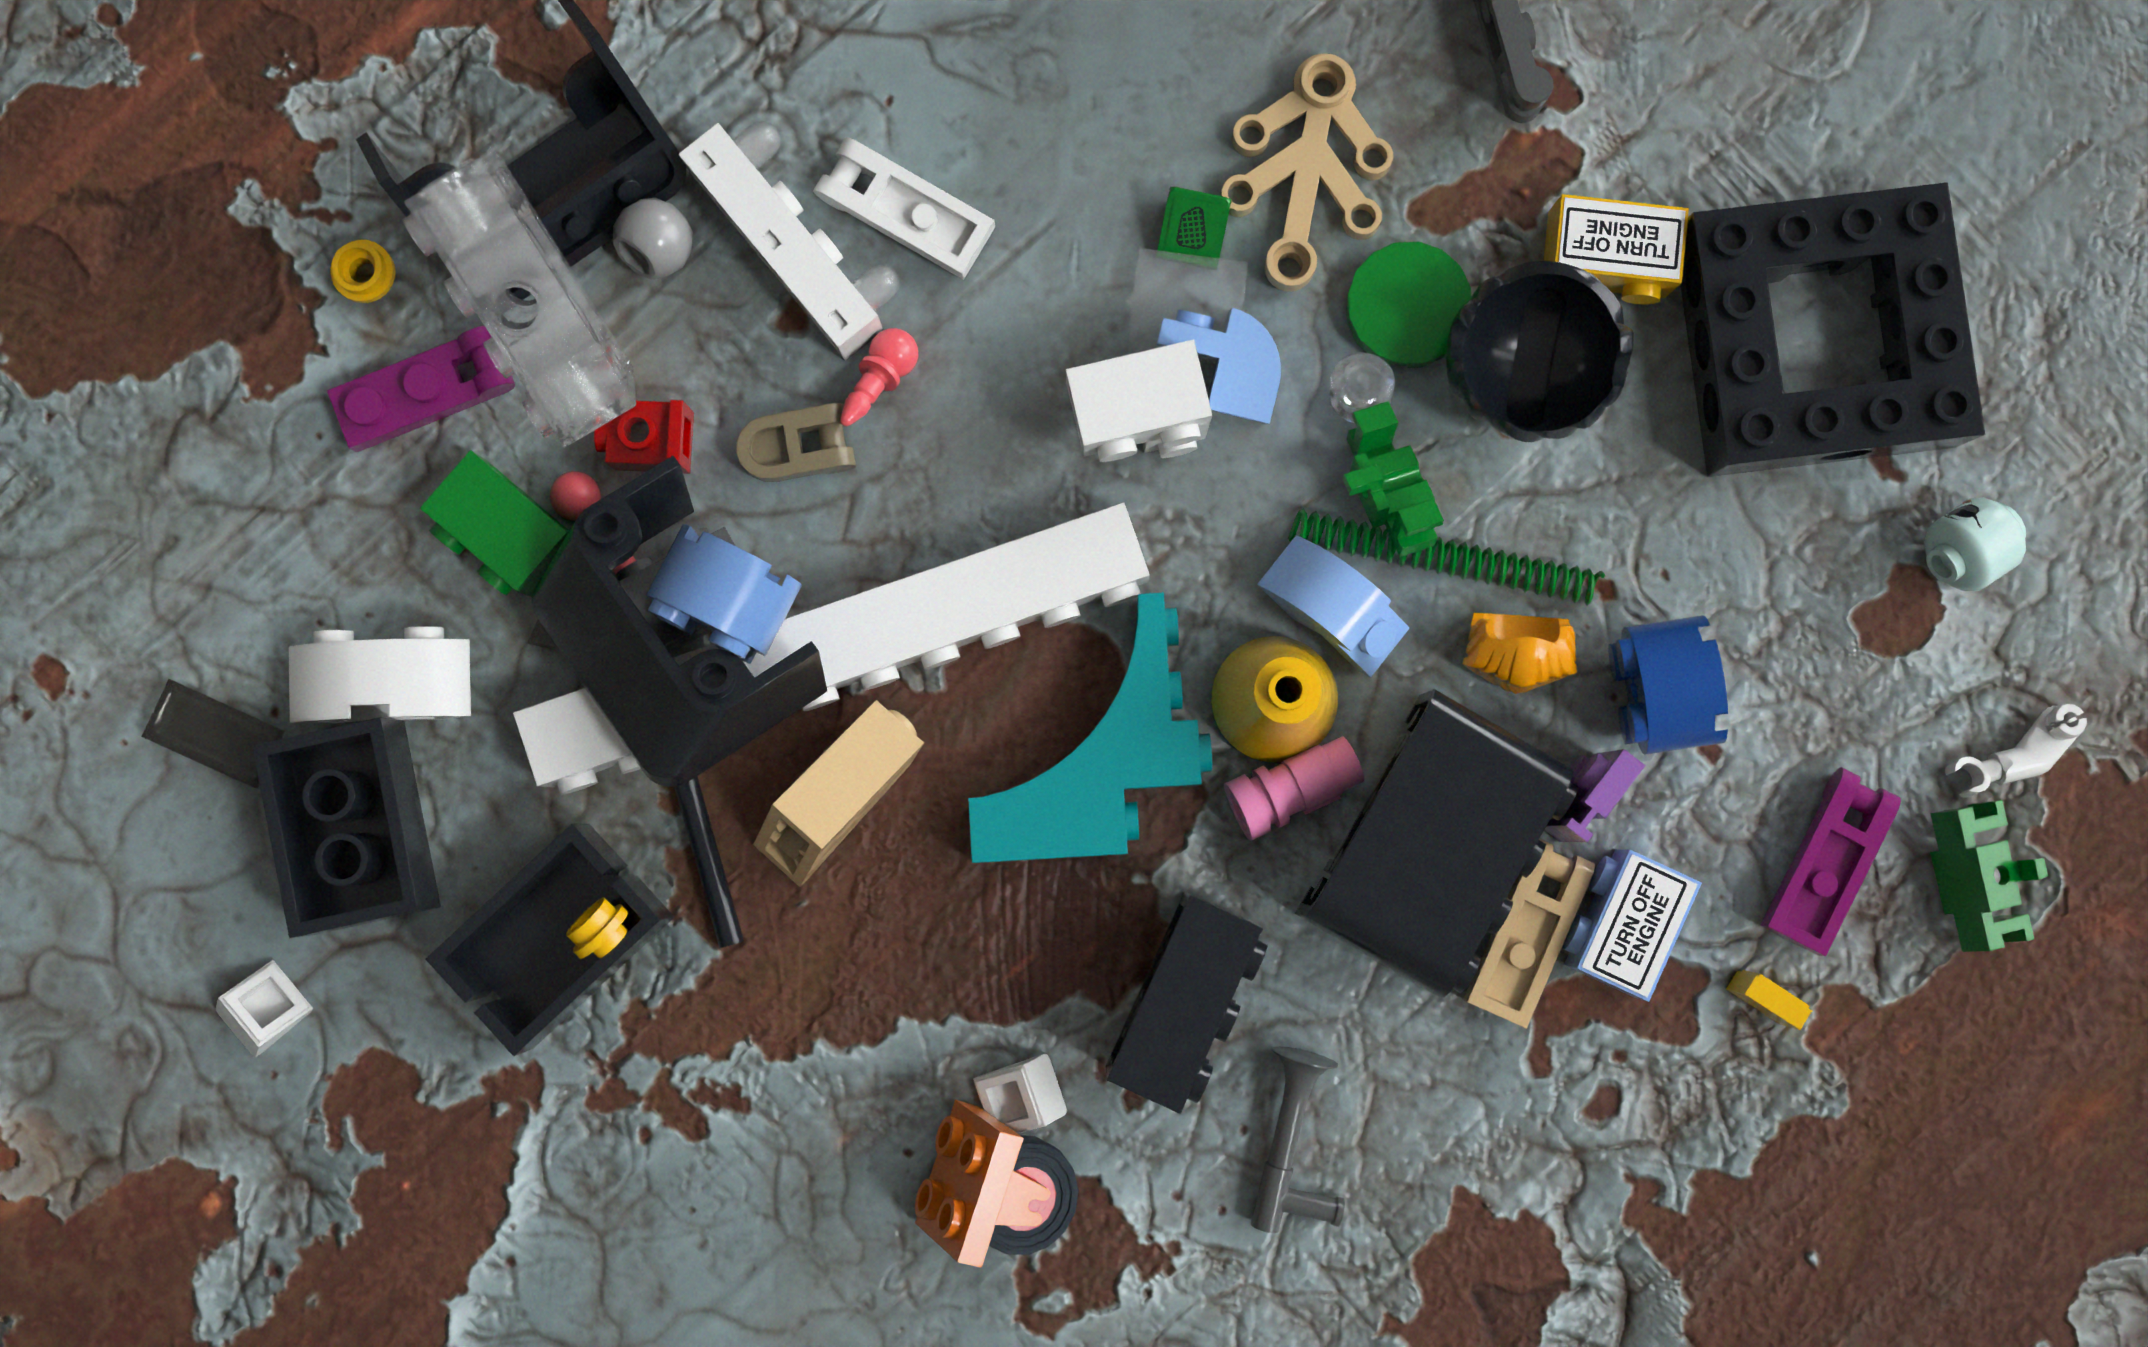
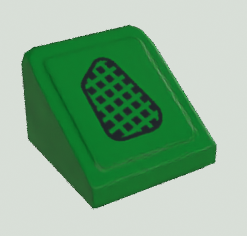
[1156,187,1232,271]

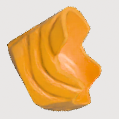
[1462,612,1577,694]

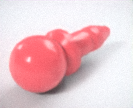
[840,328,919,427]

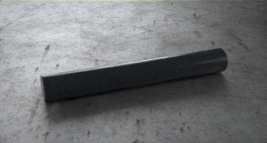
[674,776,744,948]

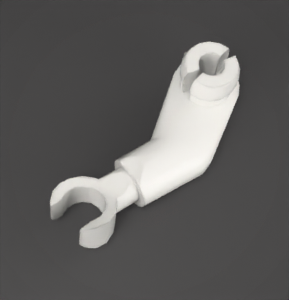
[1945,703,2087,798]

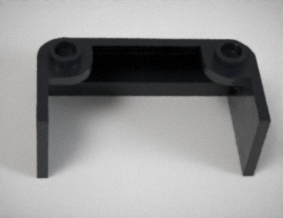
[356,0,686,310]
[532,456,828,787]

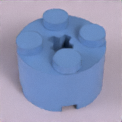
[646,524,802,664]

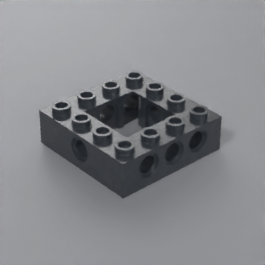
[1680,182,1986,477]

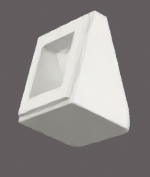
[215,960,313,1058]
[973,1054,1067,1133]

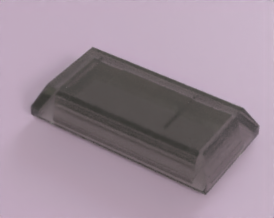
[141,679,285,789]

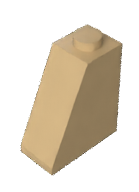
[753,700,924,887]

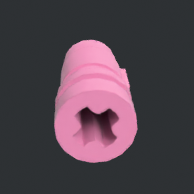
[1224,736,1364,841]

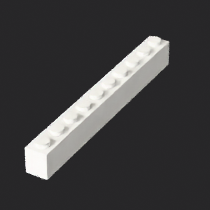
[513,503,1150,795]

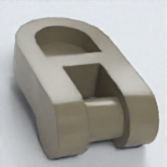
[736,403,856,482]

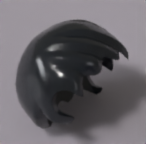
[1446,261,1634,442]

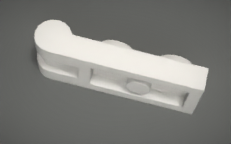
[813,137,995,280]

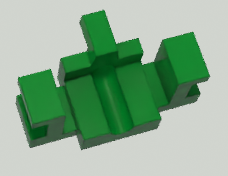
[1342,401,1444,557]
[1930,800,2048,952]

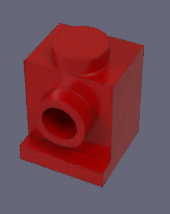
[594,399,694,474]

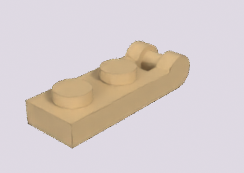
[1463,838,1595,1029]

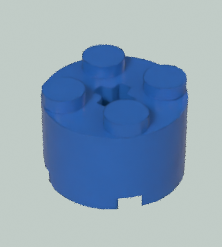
[1608,615,1728,755]

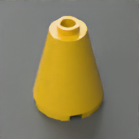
[1211,636,1338,763]

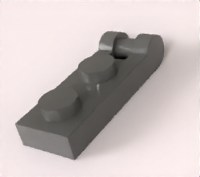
[1473,0,1554,123]

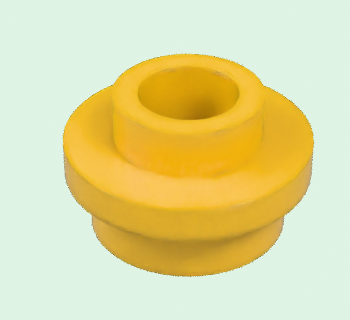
[330,240,396,303]
[566,897,628,959]

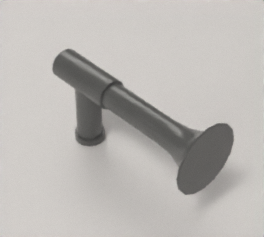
[1251,1046,1345,1233]

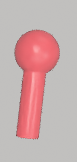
[550,471,636,575]

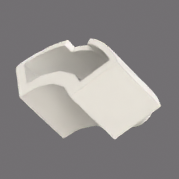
[289,627,471,724]

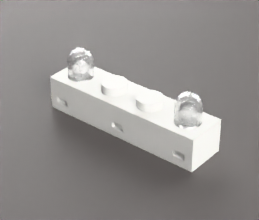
[679,121,900,361]

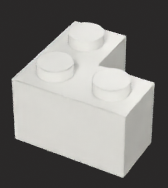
[1066,339,1212,462]

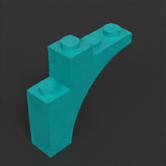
[968,592,1212,863]

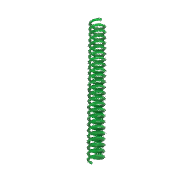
[1288,508,1606,606]

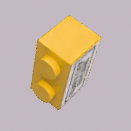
[1543,194,1689,305]

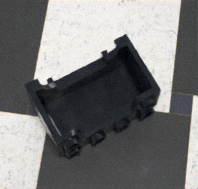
[1295,689,1578,998]

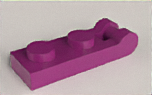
[327,326,515,452]
[1760,767,1901,957]

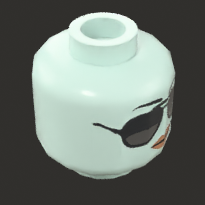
[1924,497,2026,592]

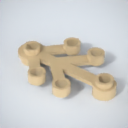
[1221,54,1393,292]

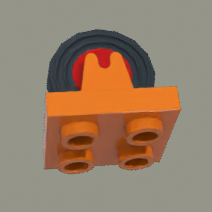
[915,1100,1079,1268]

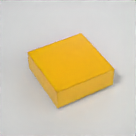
[1726,970,1812,1030]

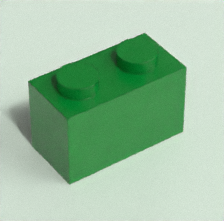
[420,450,570,597]

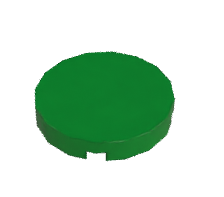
[1346,241,1472,368]

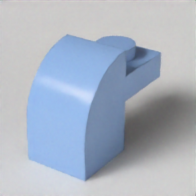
[1156,308,1281,424]
[1257,535,1409,677]

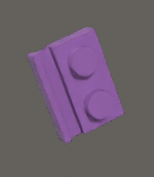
[1544,749,1646,842]

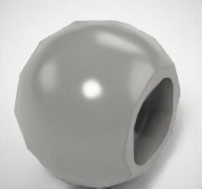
[613,198,693,280]

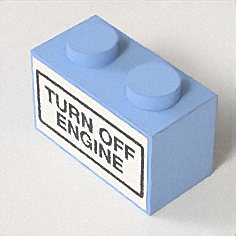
[1563,849,1702,1002]

